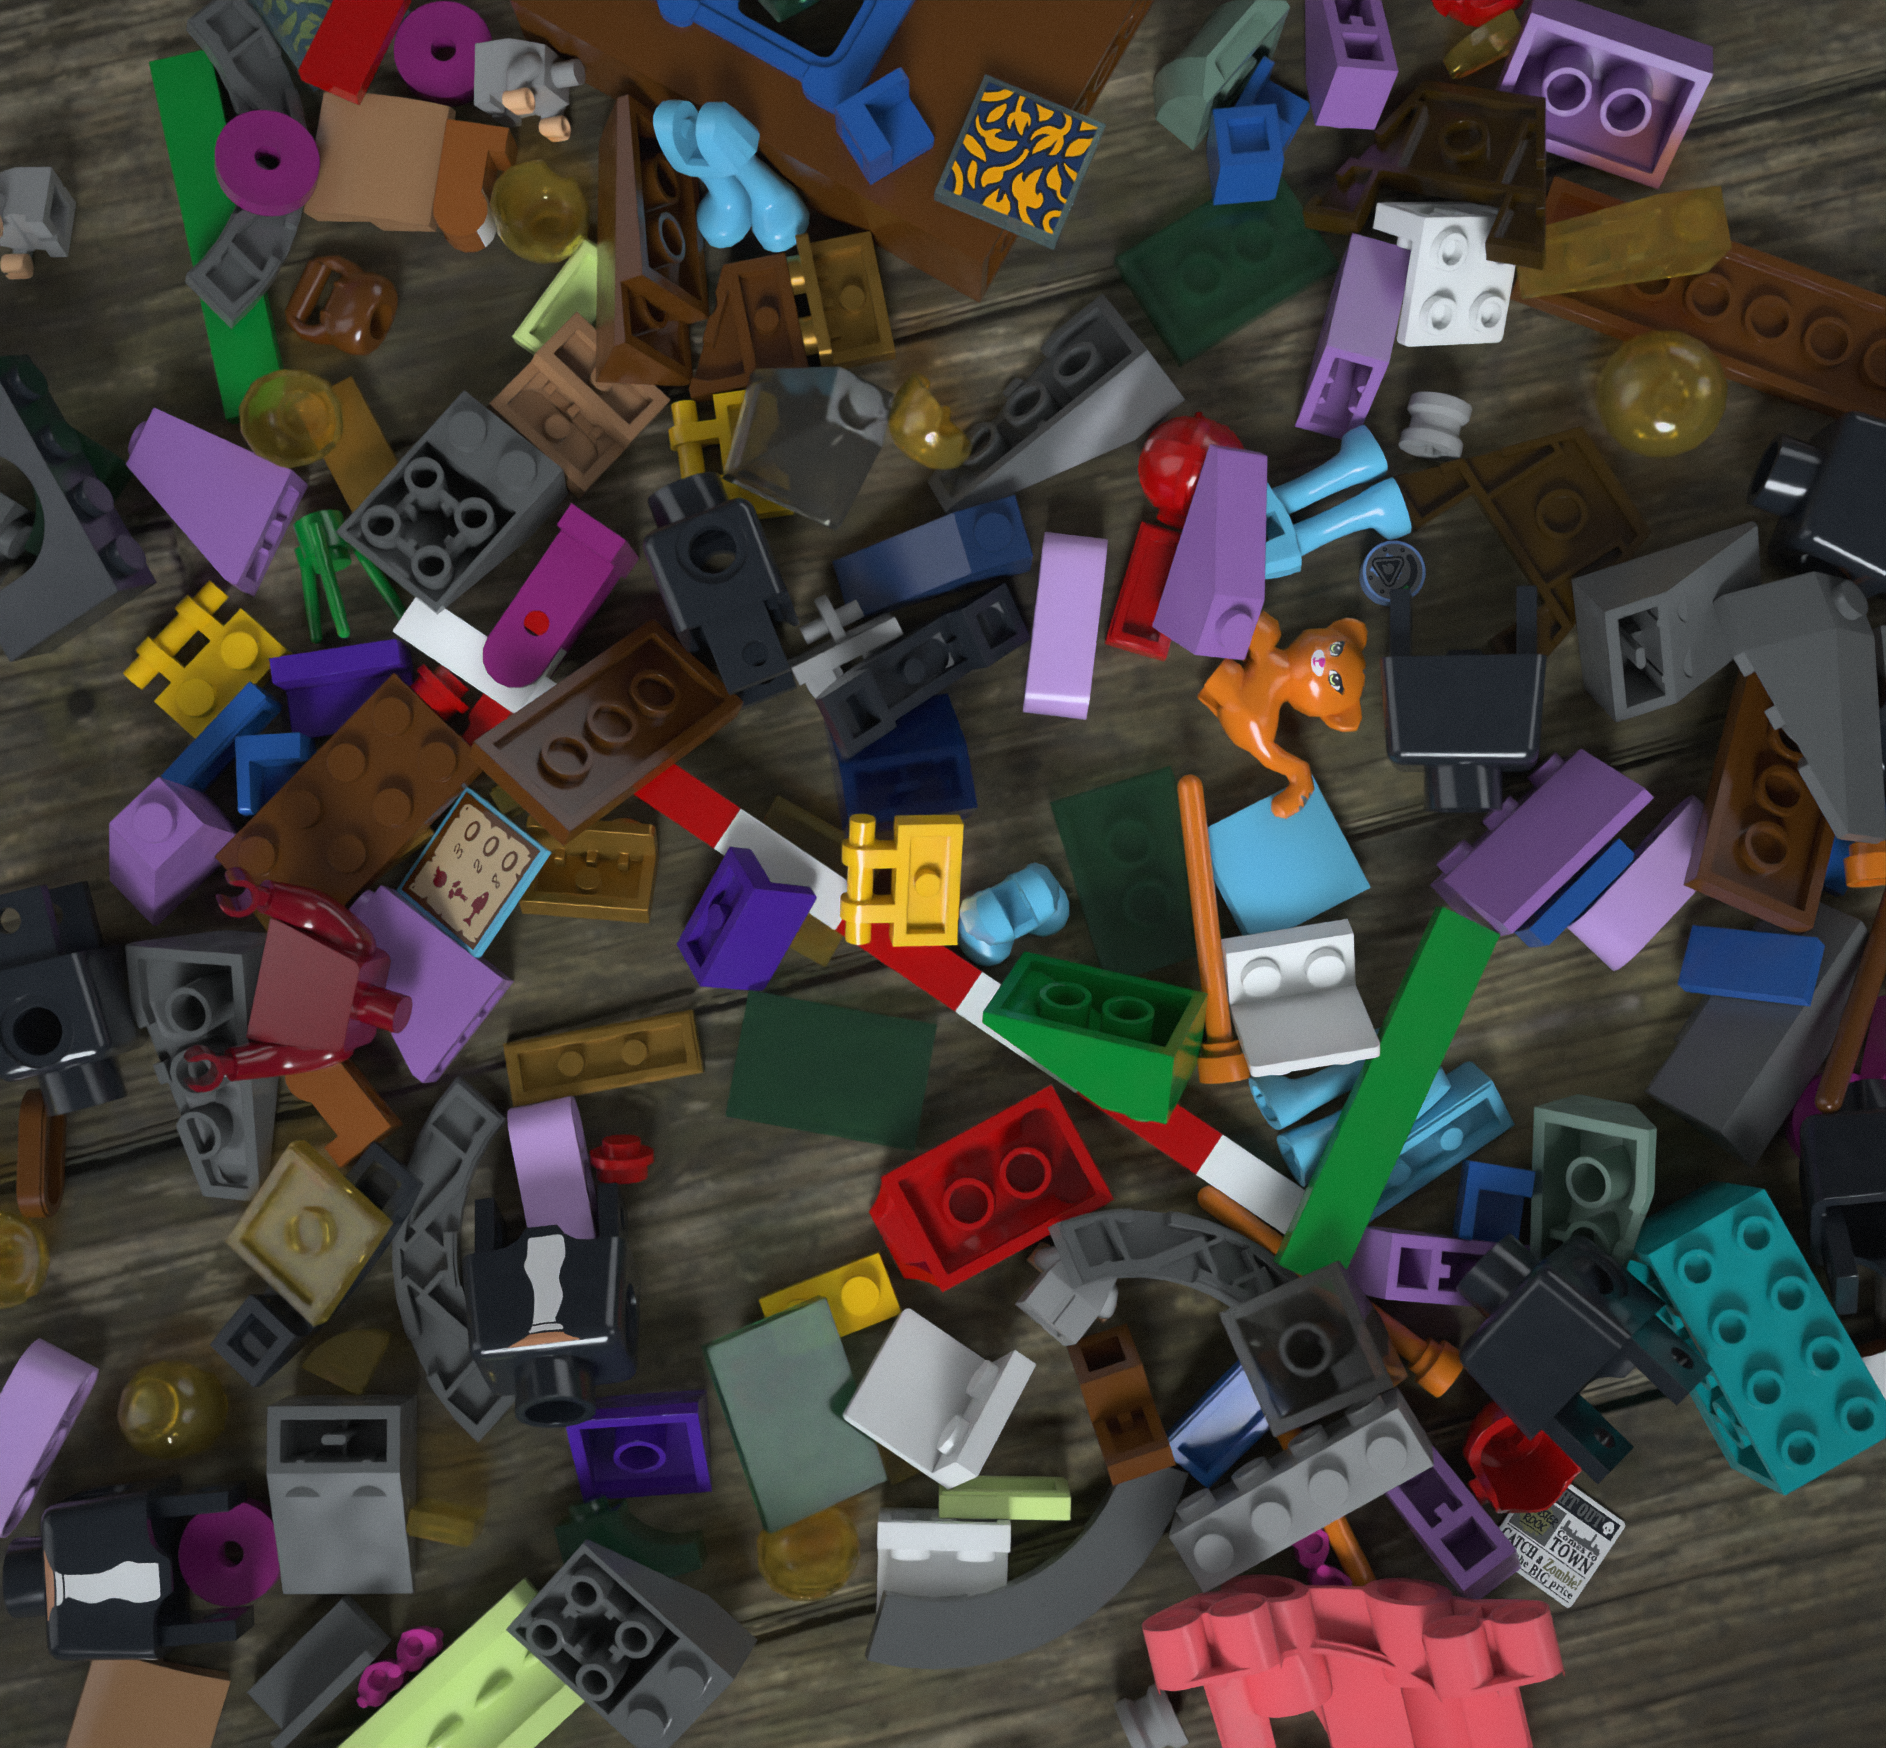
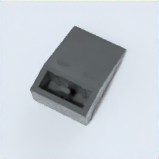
[336,390,568,615]
[1572,521,1761,722]
[267,1395,417,1594]
[506,1539,757,1748]

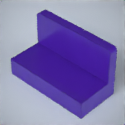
[269,639,415,739]
[676,847,817,991]

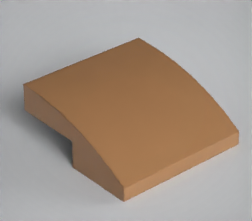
[303,92,456,232]
[487,312,670,499]
[64,1658,231,1748]

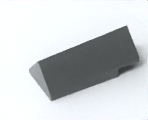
[1644,902,1870,1168]

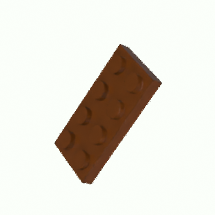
[468,618,744,846]
[1683,669,1835,935]
[215,673,483,909]

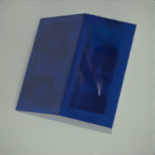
[823,693,978,838]

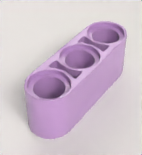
[1023,532,1108,720]
[1567,795,1704,971]
[507,1096,599,1239]
[0,1338,99,1538]

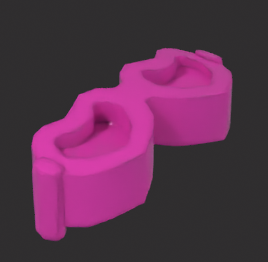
[1292,1529,1352,1586]
[357,1625,444,1708]

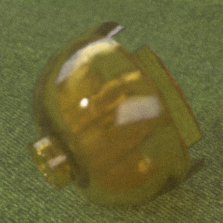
[1595,330,1728,458]

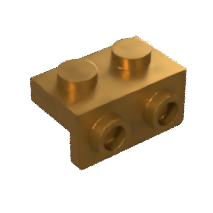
[786,231,896,373]
[519,815,659,923]

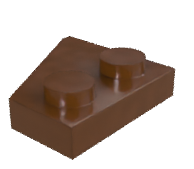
[689,252,811,403]

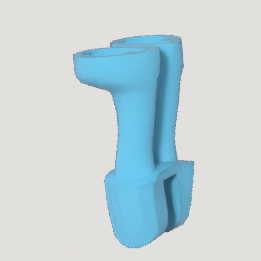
[653,99,810,253]
[1265,425,1412,580]
[957,863,1069,967]
[1248,1028,1452,1187]

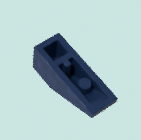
[832,495,1033,623]

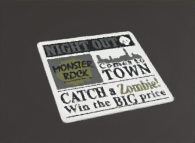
[1499,1484,1625,1608]

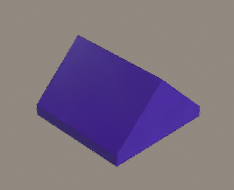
[566,1389,712,1501]

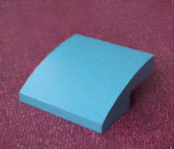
[1208,775,1371,936]

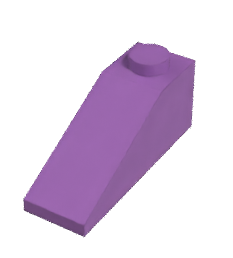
[1305,0,1399,130]
[1152,444,1267,660]
[1338,1226,1530,1307]
[1384,1445,1521,1599]

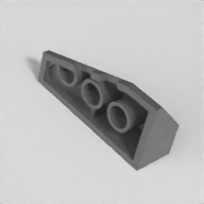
[927,293,1185,515]
[125,930,279,1202]

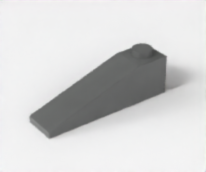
[1713,571,1886,844]

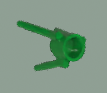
[293,509,406,644]

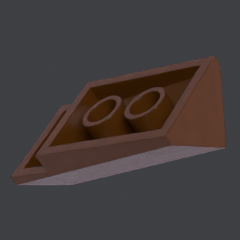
[596,94,710,386]

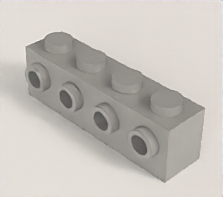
[1169,1387,1434,1594]

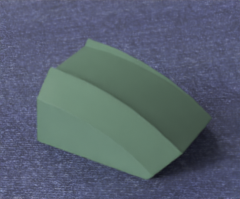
[1153,0,1290,150]

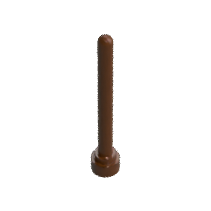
[1814,886,1886,1113]

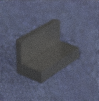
[247,1594,392,1748]

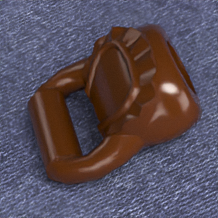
[284,255,398,356]

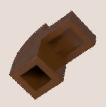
[1066,1323,1176,1486]

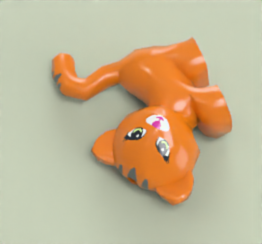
[1197,611,1368,819]

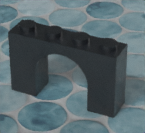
[0,354,157,662]

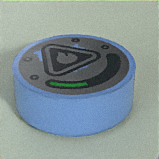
[1359,541,1426,607]

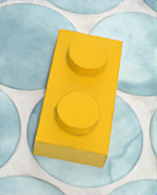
[759,1251,902,1357]

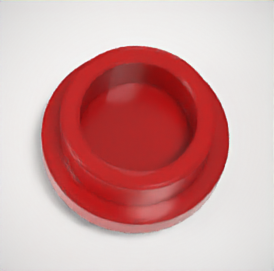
[410,663,470,722]
[589,1134,654,1184]

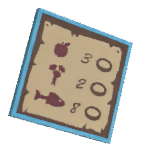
[396,787,552,959]

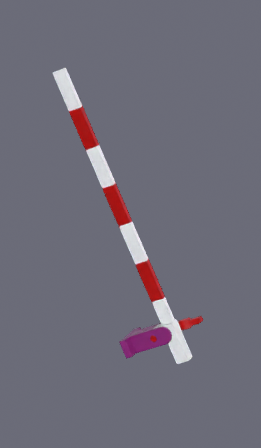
[393,503,1305,1234]

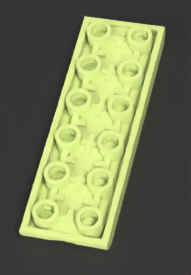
[336,1576,585,1748]

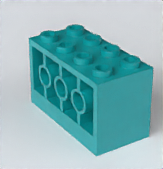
[1626,1181,1886,1496]

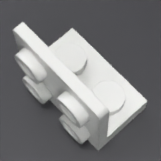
[1373,202,1516,347]
[1221,919,1380,1077]
[843,1309,1036,1490]
[876,1507,1011,1614]

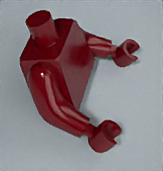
[183,867,413,1093]

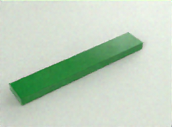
[149,50,293,425]
[1273,906,1500,1292]

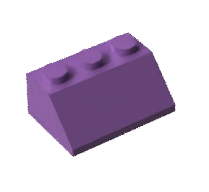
[1495,0,1713,189]
[1430,749,1654,936]

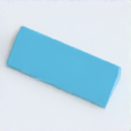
[1368,1061,1515,1223]

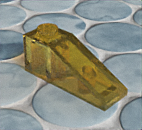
[1516,185,1732,299]

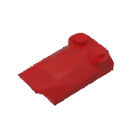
[869,1084,1114,1292]

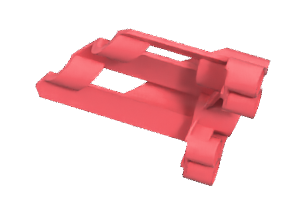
[1141,1574,1565,1748]

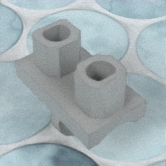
[787,595,903,699]

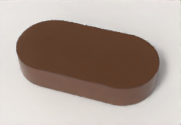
[16,1088,67,1218]

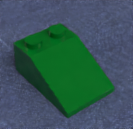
[982,951,1208,1124]

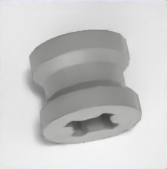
[1398,392,1472,462]
[1113,1684,1189,1748]

